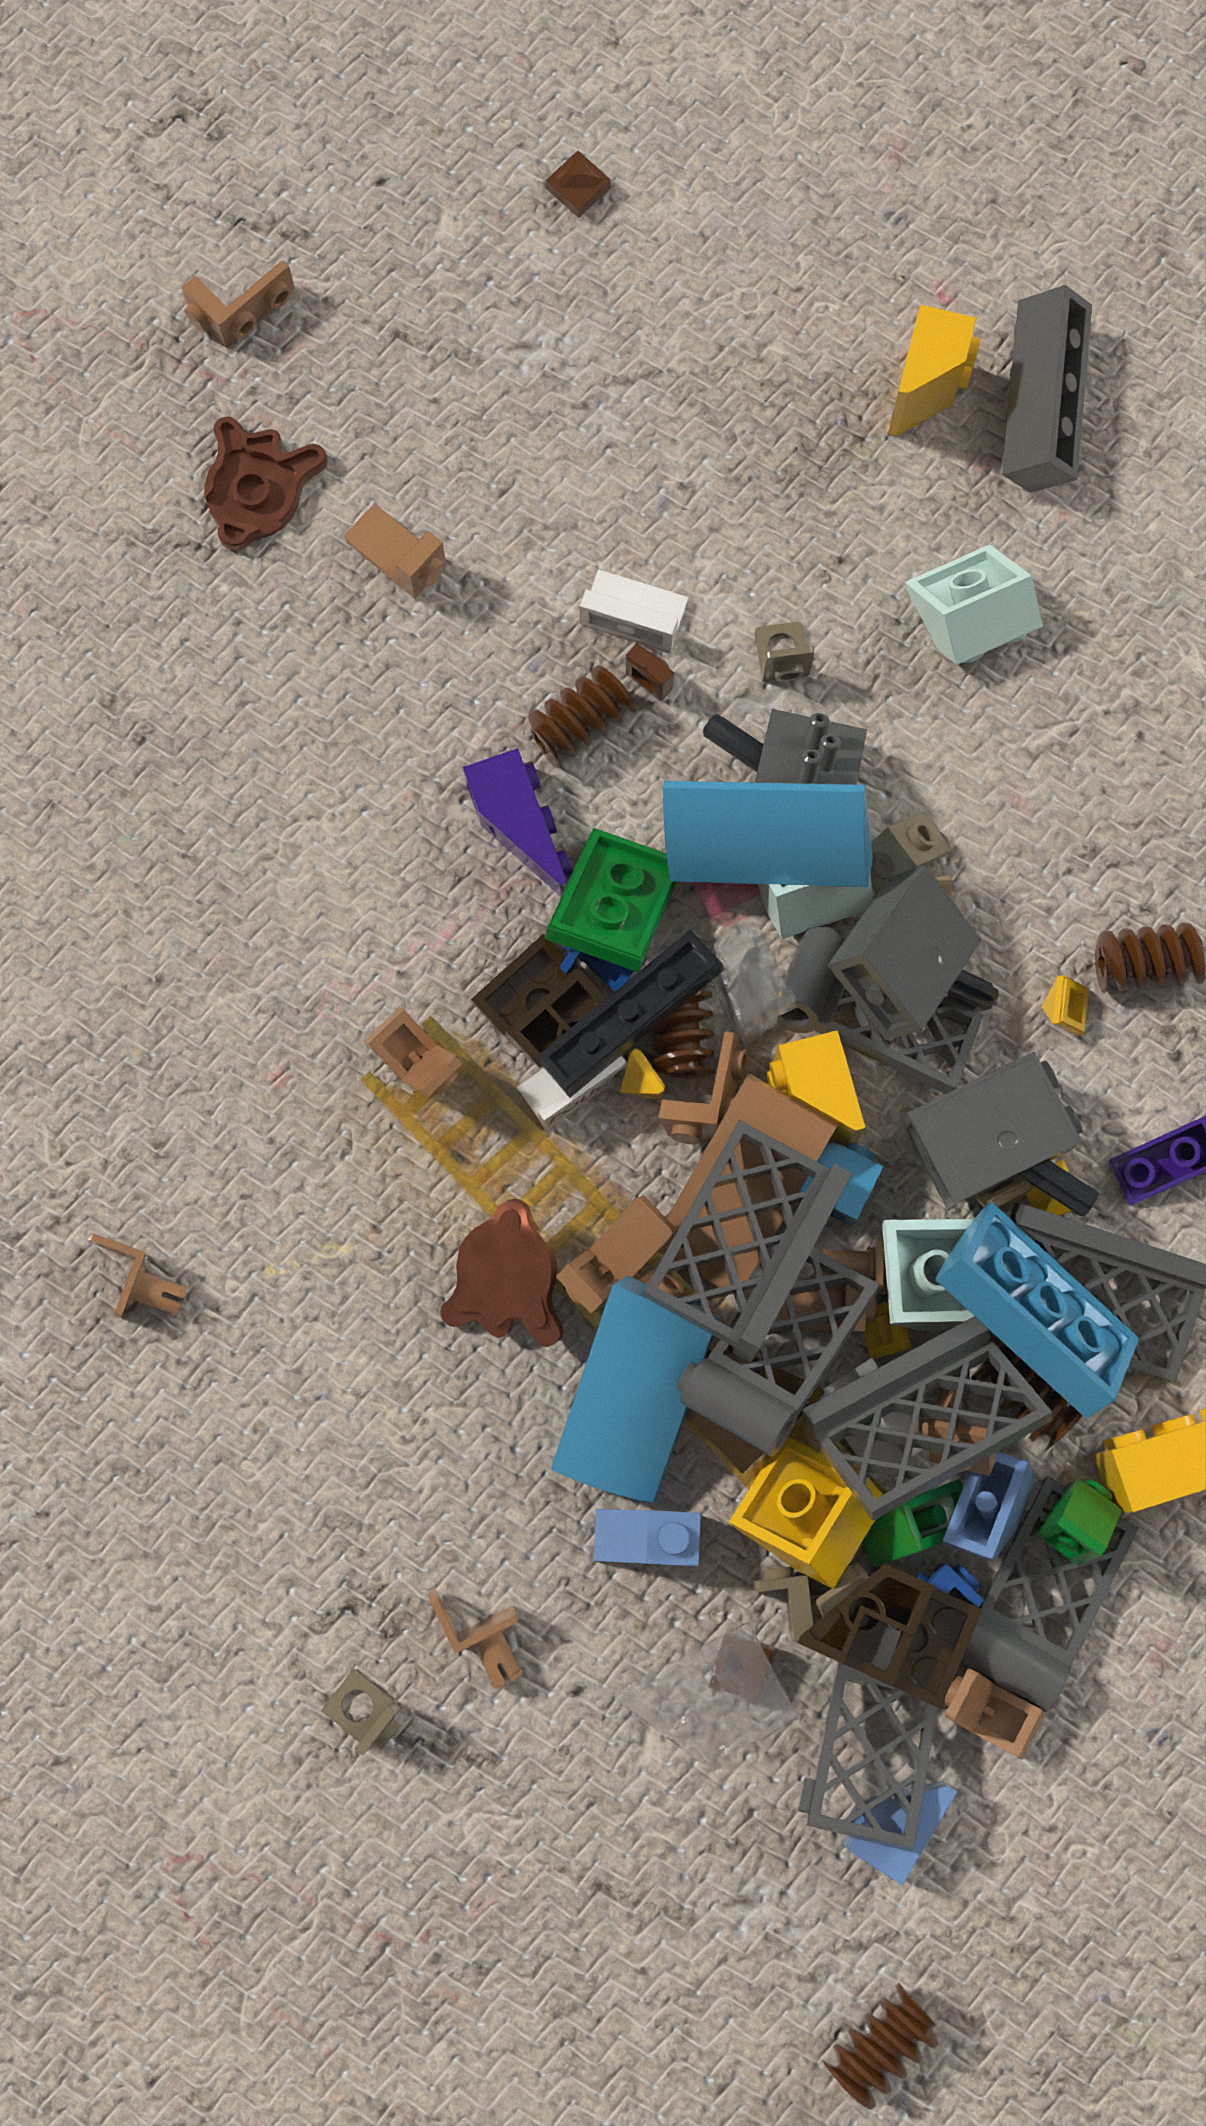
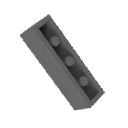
[1002,285,1092,493]

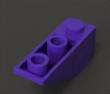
[463,748,572,897]
[1109,1115,1206,1205]

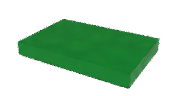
[545,828,677,972]

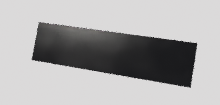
[535,929,725,1098]

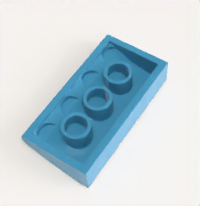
[663,781,873,887]
[935,1202,1139,1419]
[550,1275,720,1503]

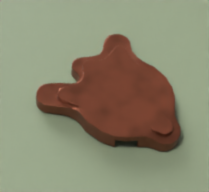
[204,416,328,550]
[440,1199,564,1347]

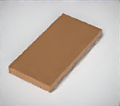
[658,1073,838,1295]

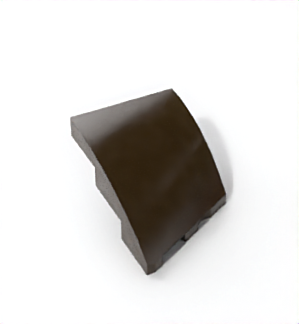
[470,934,607,1069]
[798,1564,982,1709]

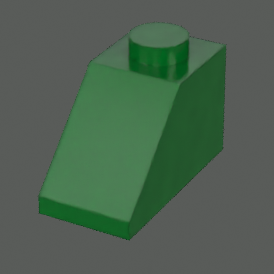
[1034,1478,1122,1565]
[862,1479,963,1566]

